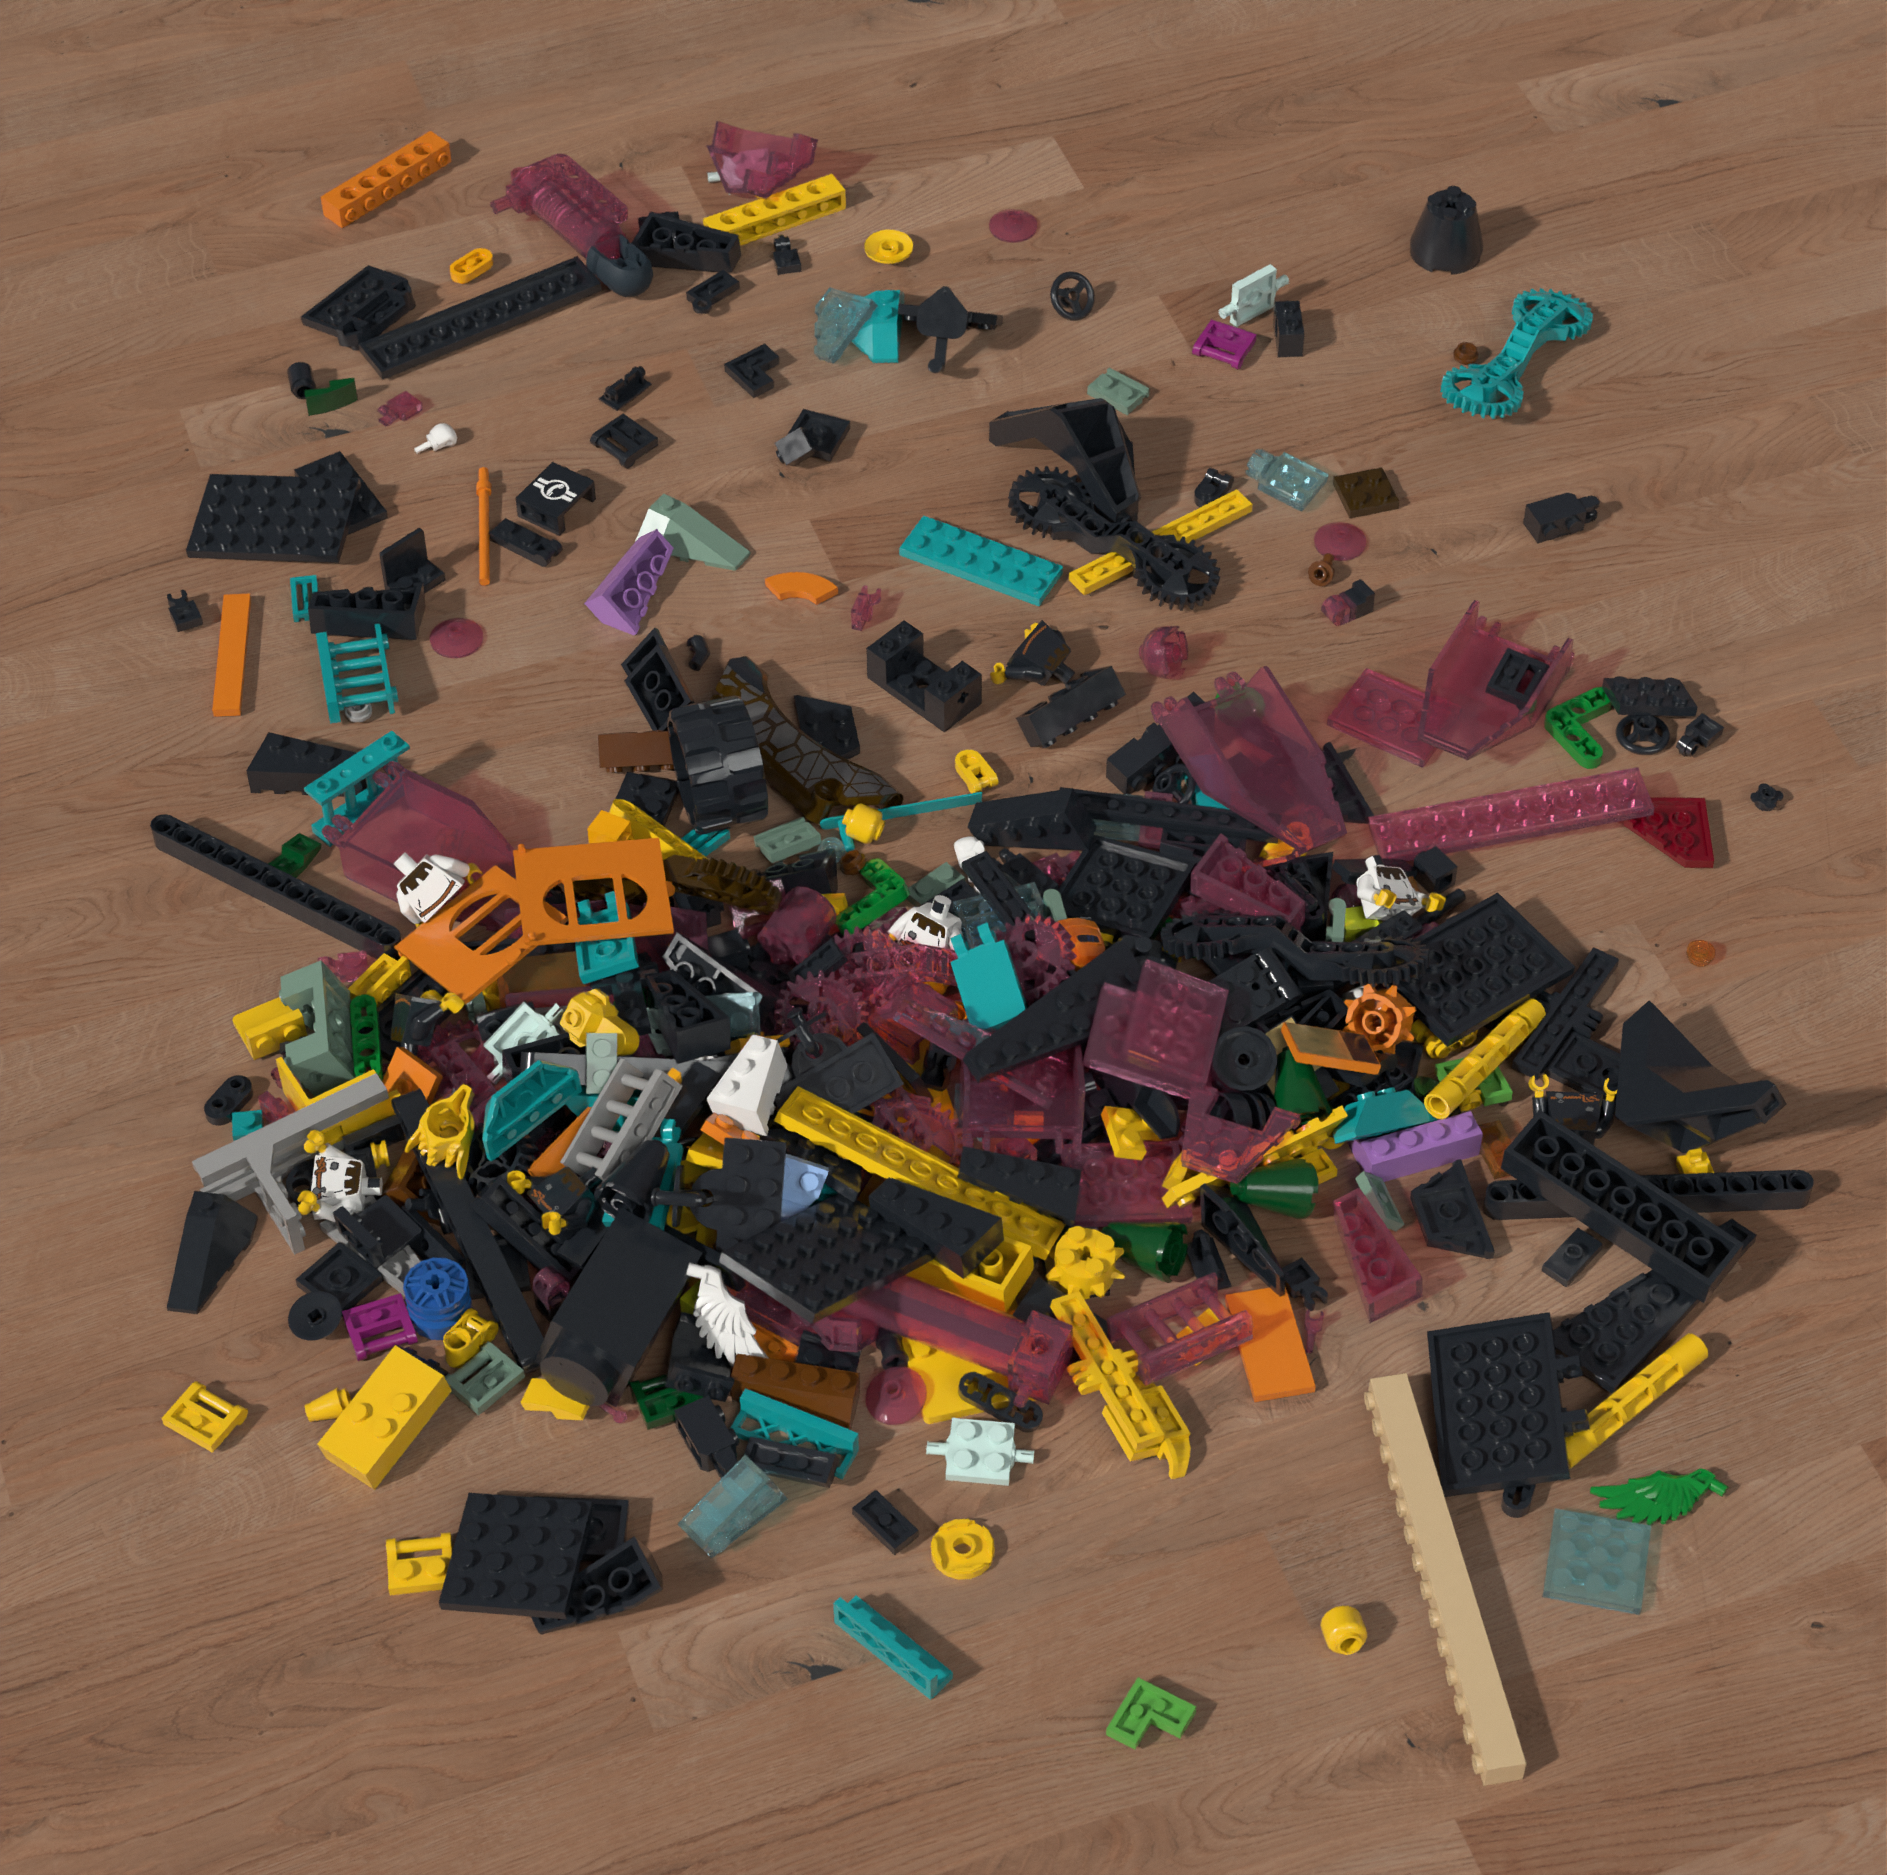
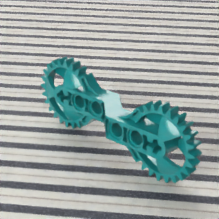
[1440,288,1593,419]

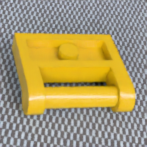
[162,1381,248,1453]
[386,1532,453,1595]

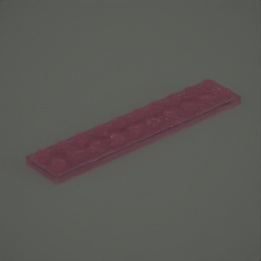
[1368,767,1654,861]

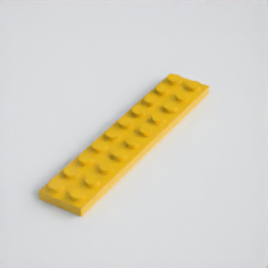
[774,1086,1066,1260]

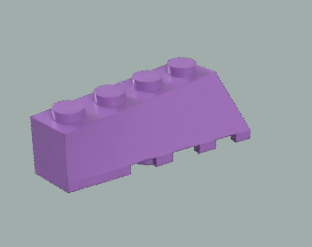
[584,529,674,635]
[1347,1111,1483,1182]

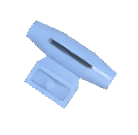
[781,1154,829,1222]

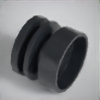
[1202,1092,1279,1155]

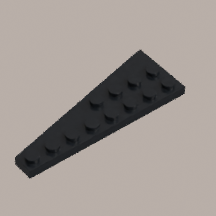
[963,940,1168,1083]
[1553,1219,1757,1394]

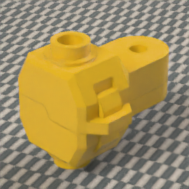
[560,989,639,1056]

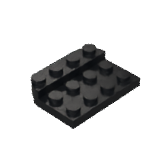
[301,265,416,351]

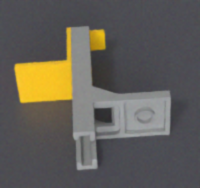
[192,1057,401,1255]

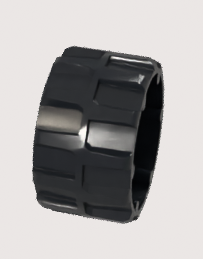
[667,696,768,835]

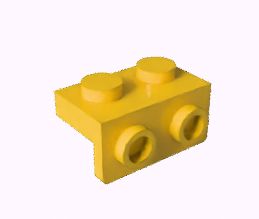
[348,953,411,1007]

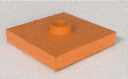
[382,1047,443,1106]

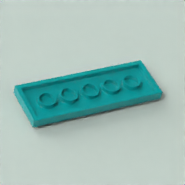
[899,515,1063,606]

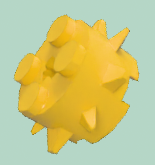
[1046,1226,1125,1299]

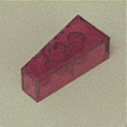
[1191,833,1305,930]
[1333,1188,1423,1323]

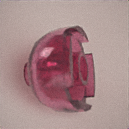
[1139,626,1188,680]

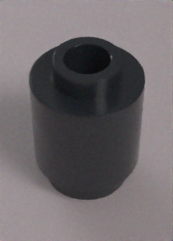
[287,362,316,399]

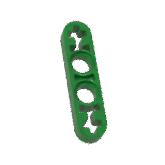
[350,994,383,1081]

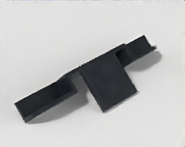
[1078,1033,1180,1139]

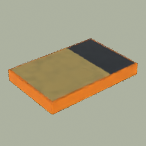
[1281,1022,1381,1075]

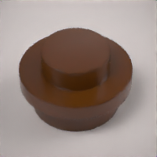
[1453,342,1479,365]
[839,850,867,875]

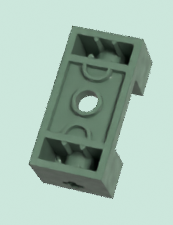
[279,960,356,1097]

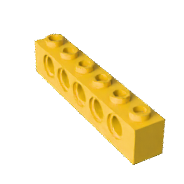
[703,174,846,246]

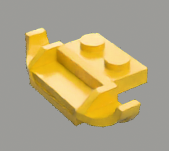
[1102,1375,1191,1480]

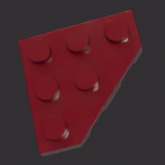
[1620,797,1714,868]

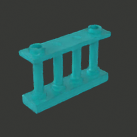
[316,624,399,724]
[304,731,417,847]

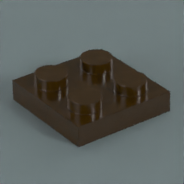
[1333,467,1399,519]

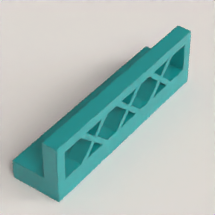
[730,1388,859,1480]
[833,1595,953,1700]

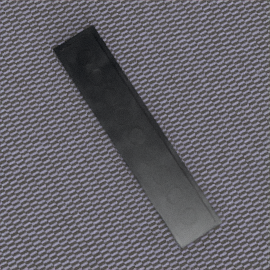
[359,256,602,380]

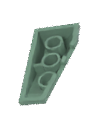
[635,493,750,571]

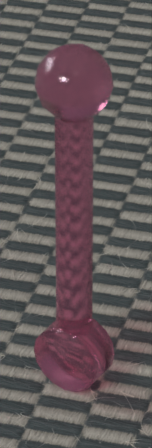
[598,1403,627,1424]

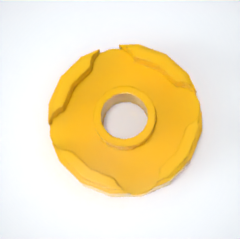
[931,1519,995,1580]

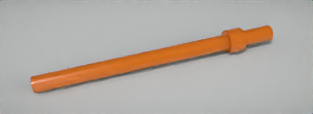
[476,467,492,586]

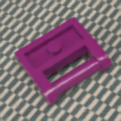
[1192,319,1257,370]
[342,1293,418,1361]

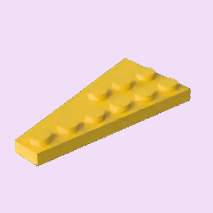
[1162,1106,1348,1209]

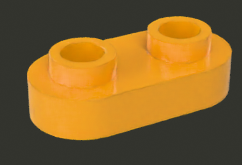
[449,248,493,284]

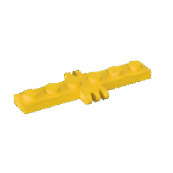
[1050,1291,1165,1451]

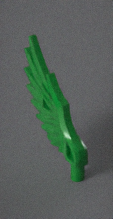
[1590,1468,1729,1526]

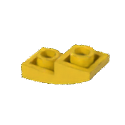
[520,1378,590,1420]

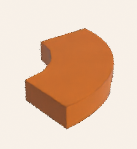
[765,572,838,605]

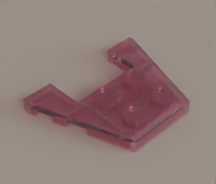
[1181,1081,1301,1184]

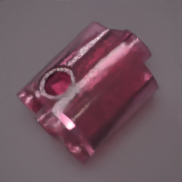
[757,887,836,967]

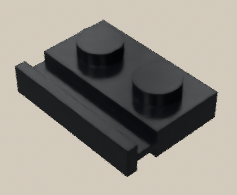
[794,1330,862,1373]

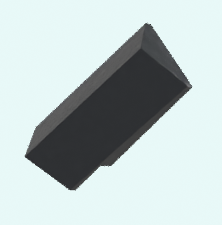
[621,628,695,731]

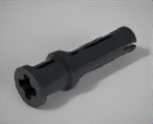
[867,1301,909,1372]

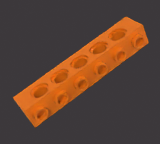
[321,131,452,228]

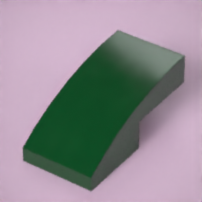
[305,378,358,416]
[268,833,322,878]

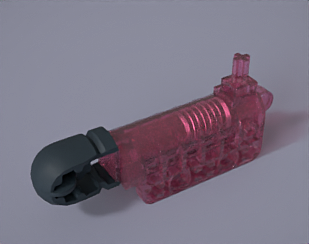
[490,154,653,297]

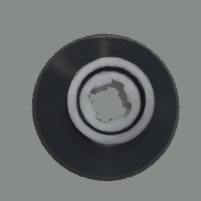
[288,1291,342,1341]

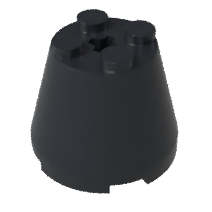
[1410,186,1483,275]

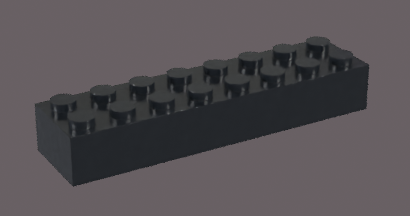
[1500,1110,1744,1303]

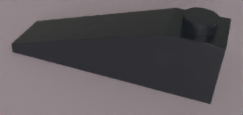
[663,933,779,1042]
[1200,1183,1285,1297]
[531,1536,663,1635]

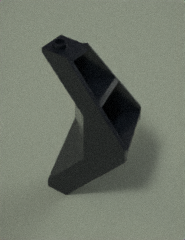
[989,398,1141,523]
[1615,1001,1787,1154]

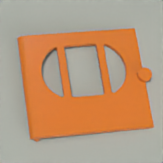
[513,838,675,946]
[394,865,568,1005]

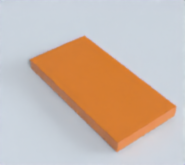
[1225,1287,1316,1402]

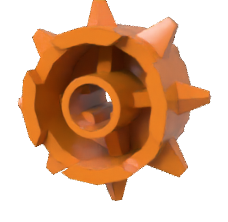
[1342,984,1416,1054]

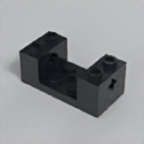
[866,620,982,732]
[669,892,751,974]

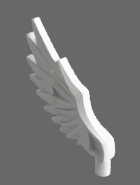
[686,1263,768,1366]

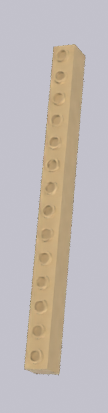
[1364,1373,1526,1786]

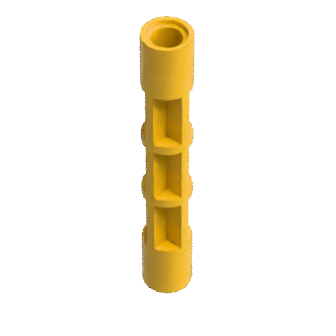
[1424,998,1546,1119]
[1566,1333,1708,1469]

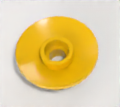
[864,230,913,264]

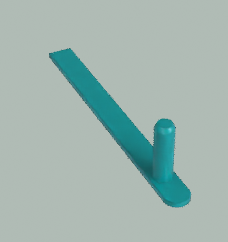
[820,792,982,852]

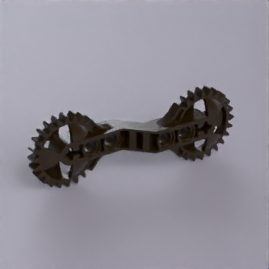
[552,854,782,914]

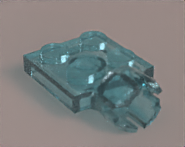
[1245,449,1329,512]

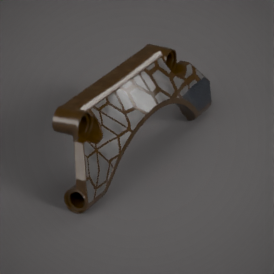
[710,656,904,824]

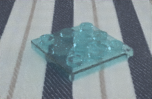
[1542,1508,1651,1615]

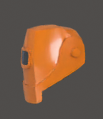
[1055,918,1105,972]

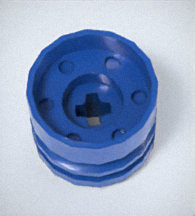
[403,1258,473,1340]

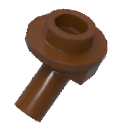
[1308,553,1334,587]

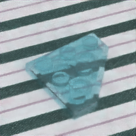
[814,287,878,364]

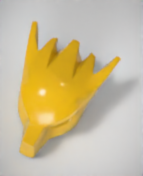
[405,1084,475,1180]

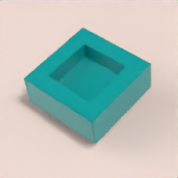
[232,1110,264,1141]

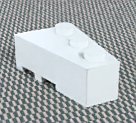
[707,1035,787,1136]

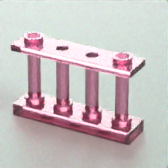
[1107,1272,1253,1386]

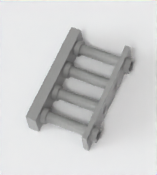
[560,1058,682,1180]

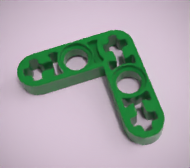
[1544,687,1612,769]
[834,858,910,936]

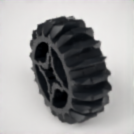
[464,1122,539,1193]

